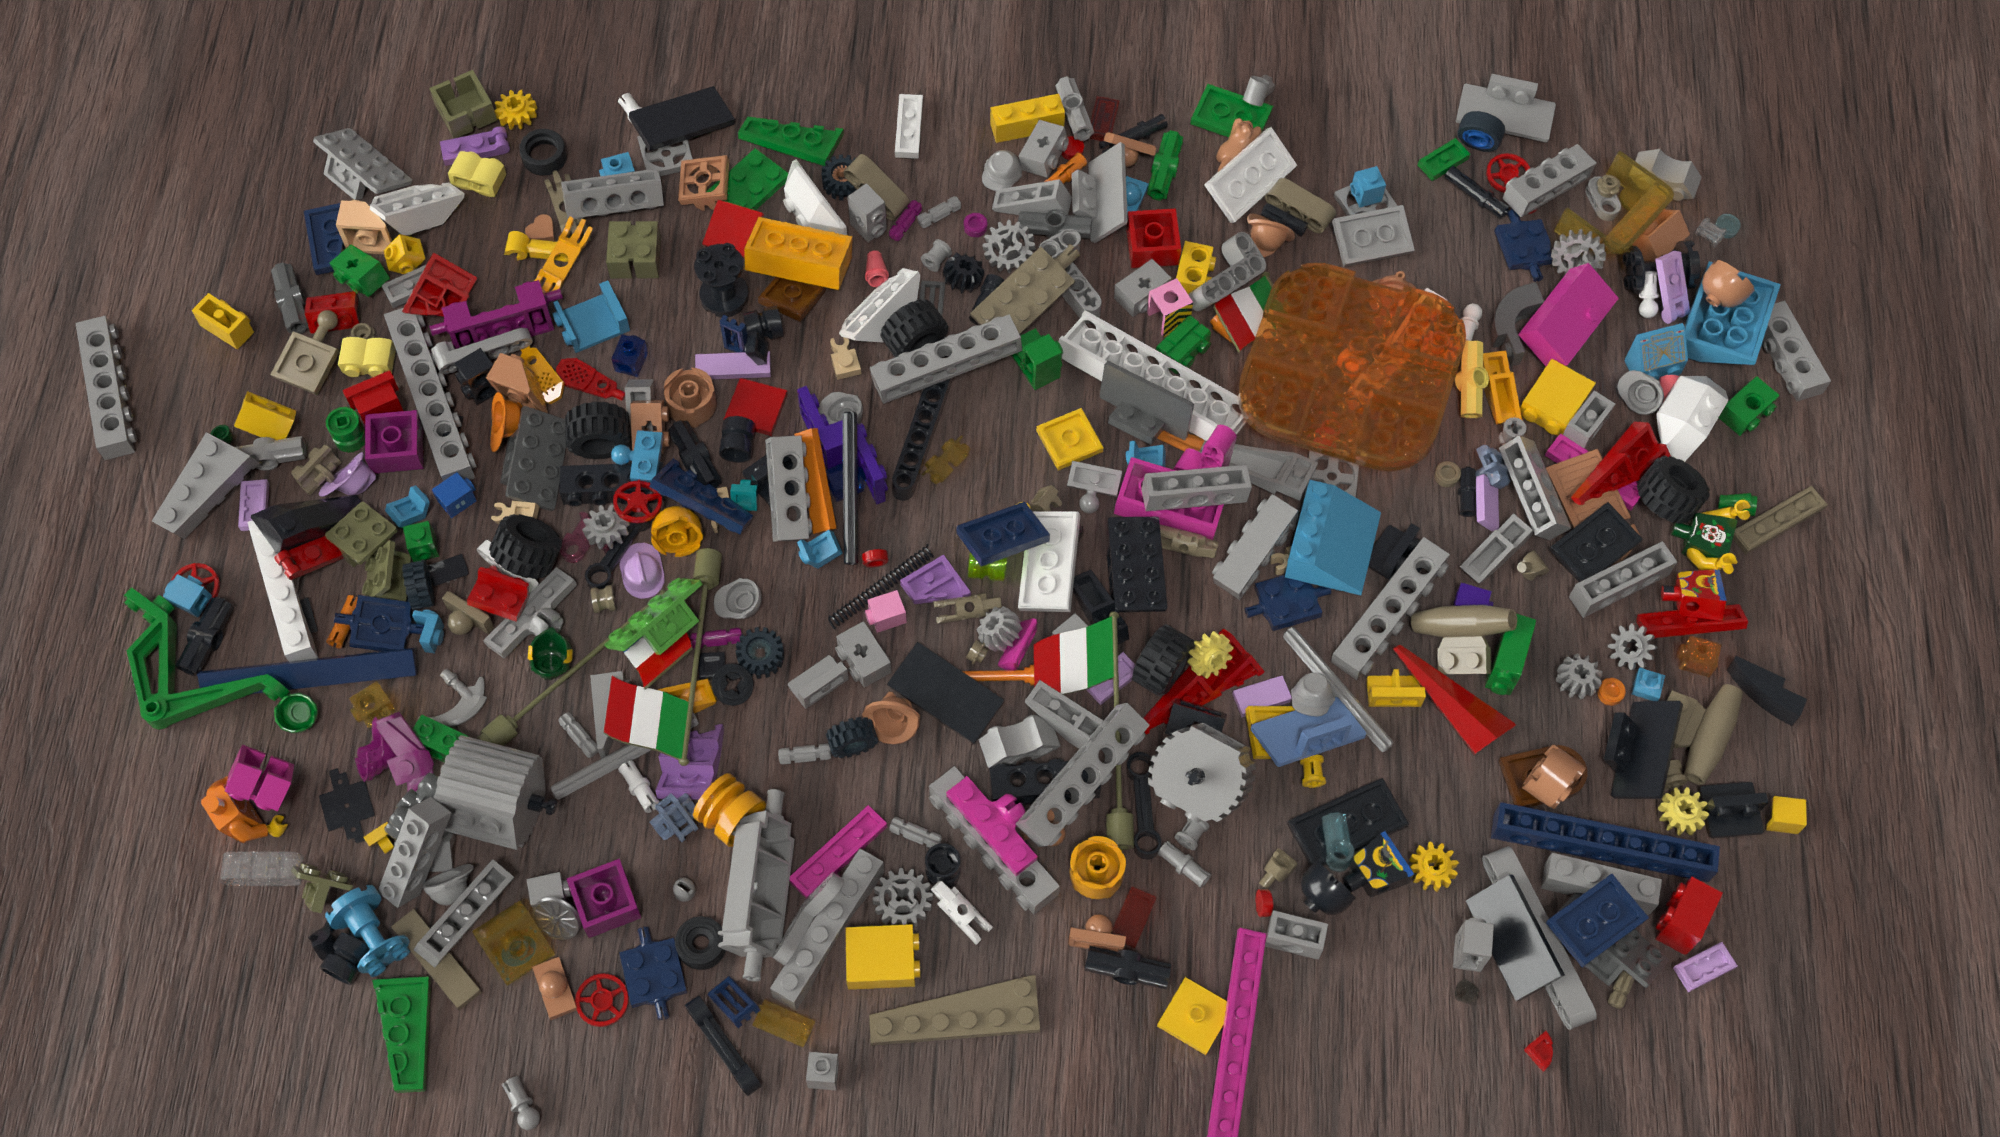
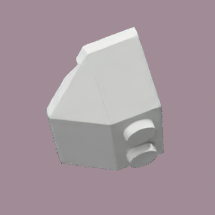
[783,159,847,235]
[370,183,464,235]
[839,268,920,342]
[1656,376,1728,462]

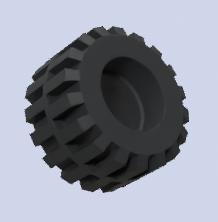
[880,299,949,357]
[565,402,630,459]
[1637,456,1710,524]
[489,514,562,579]
[1132,624,1194,697]

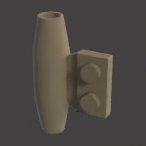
[1411,605,1517,674]
[1667,684,1743,785]

